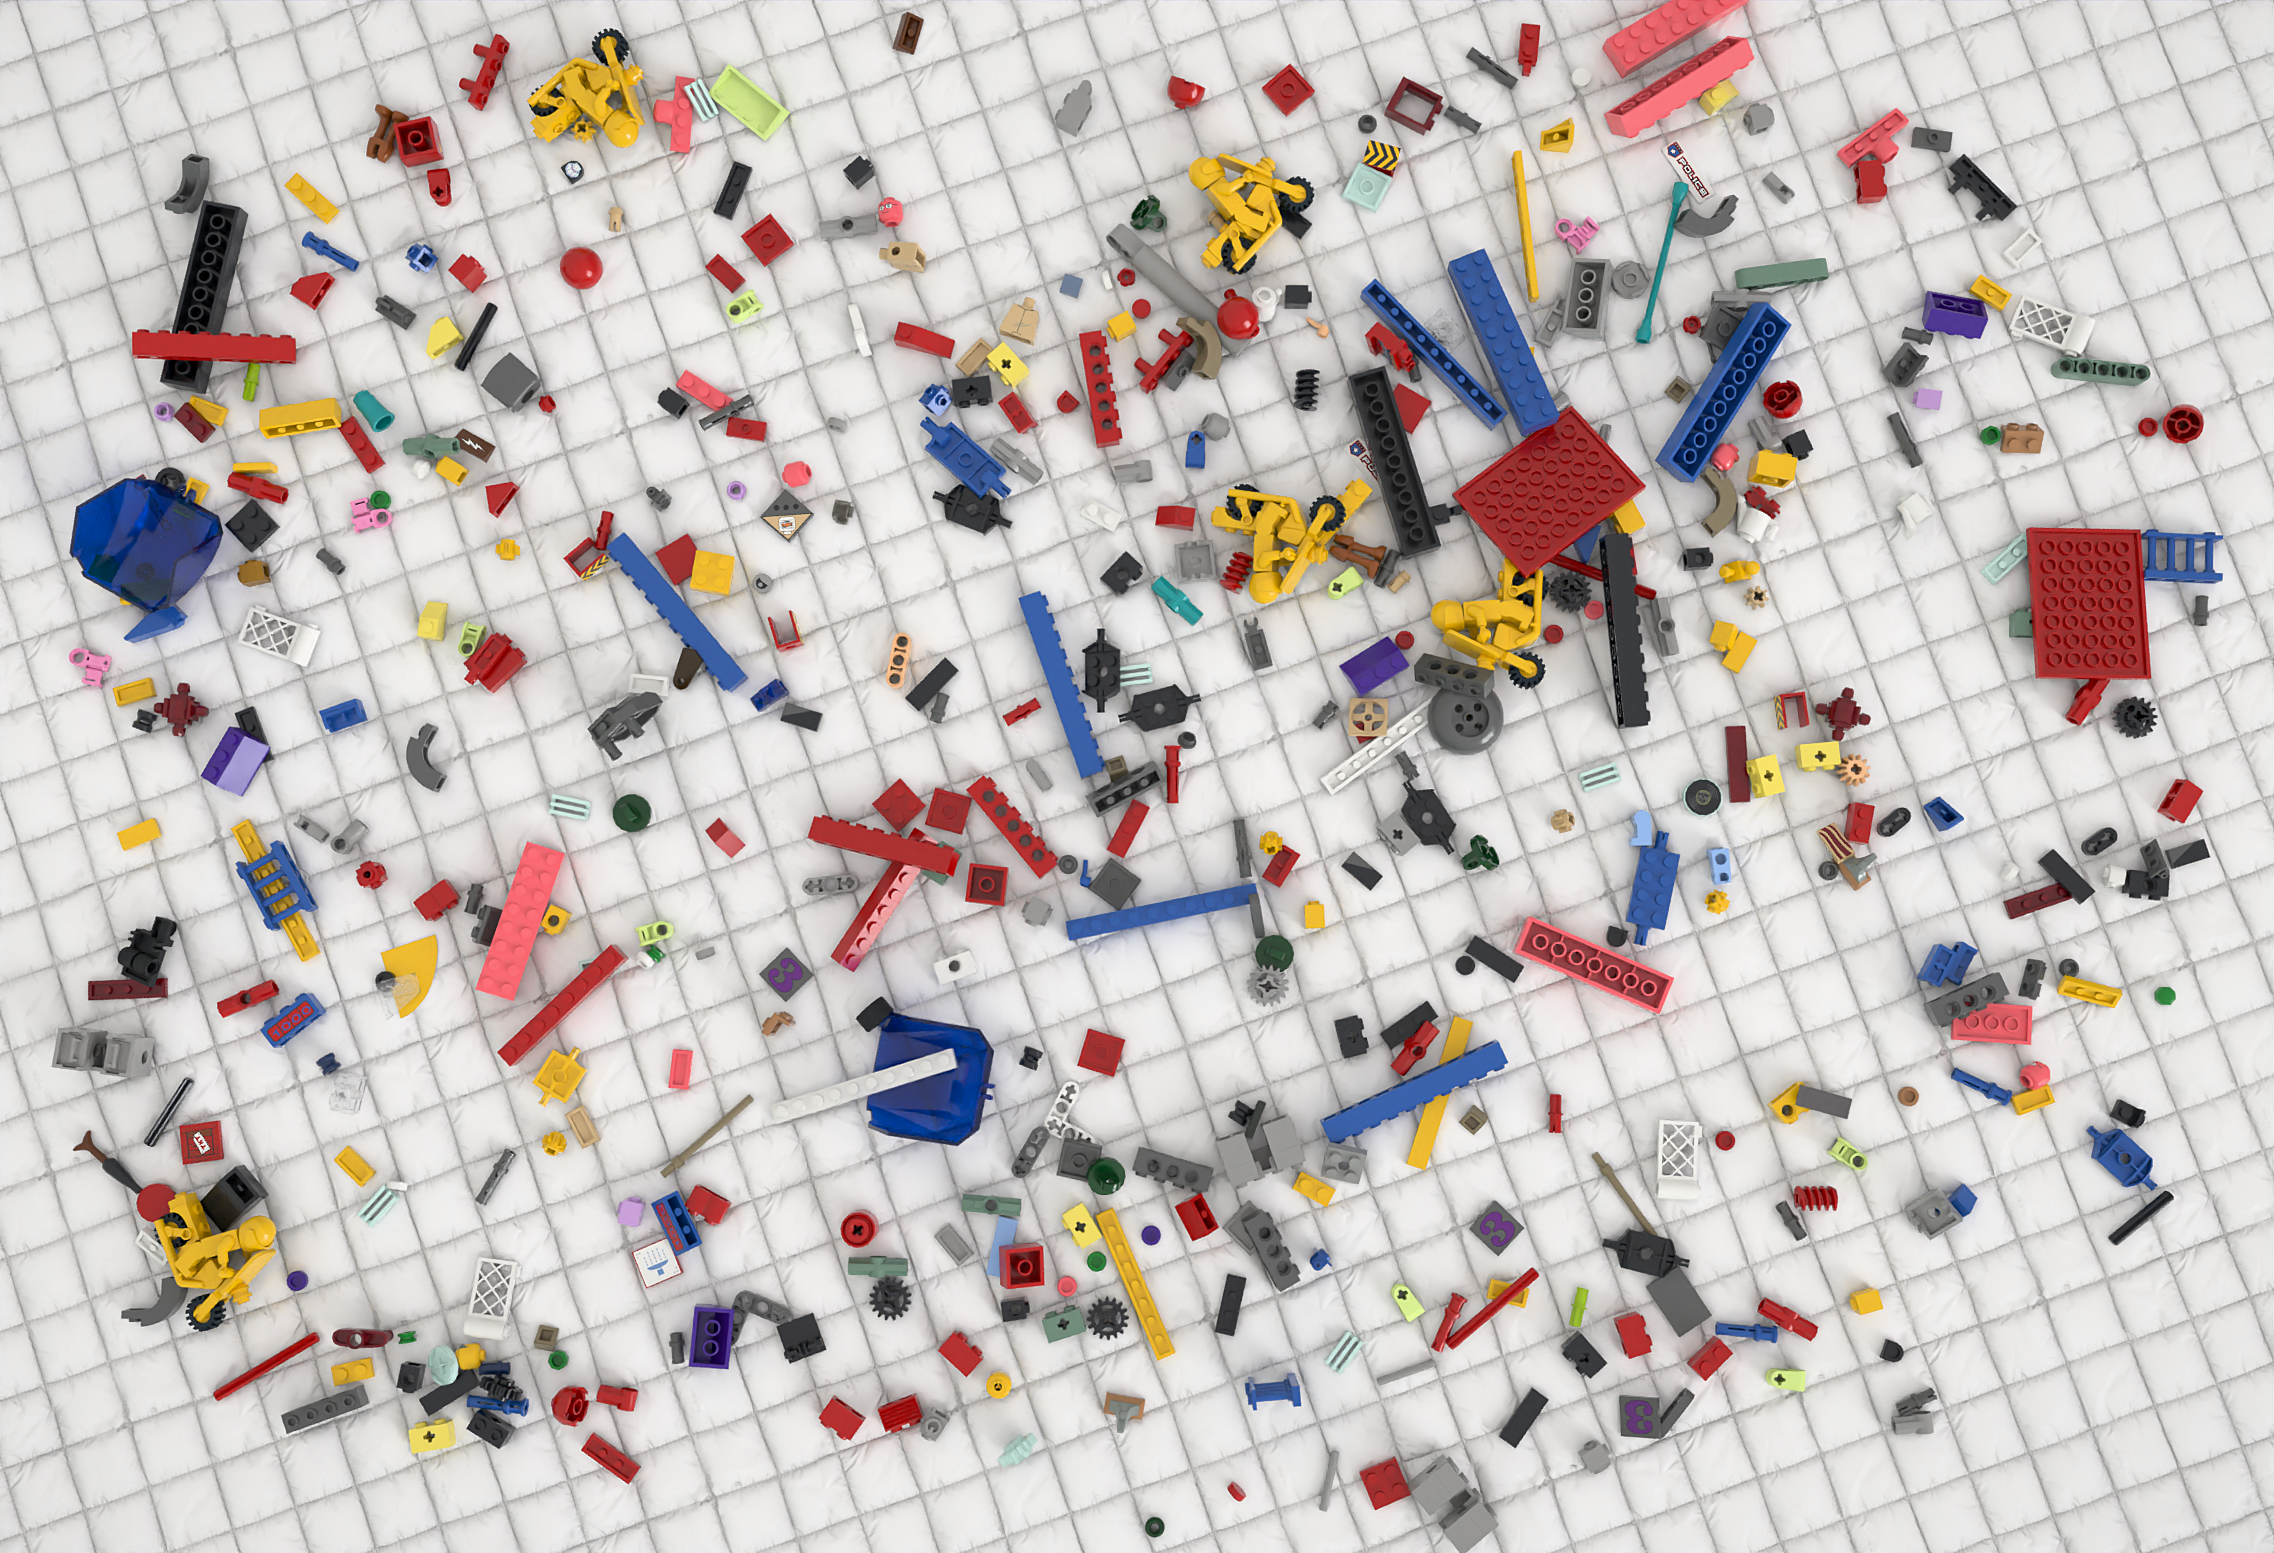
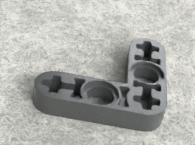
[731,1290,790,1346]

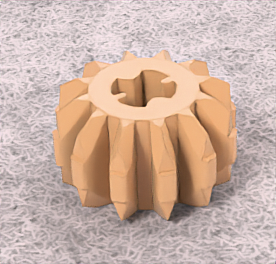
[1837,754,1871,786]

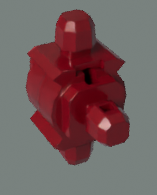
[154,683,209,737]
[1815,687,1871,741]

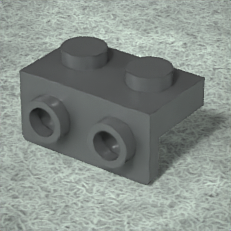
[1882,342,1929,387]
[471,904,503,947]

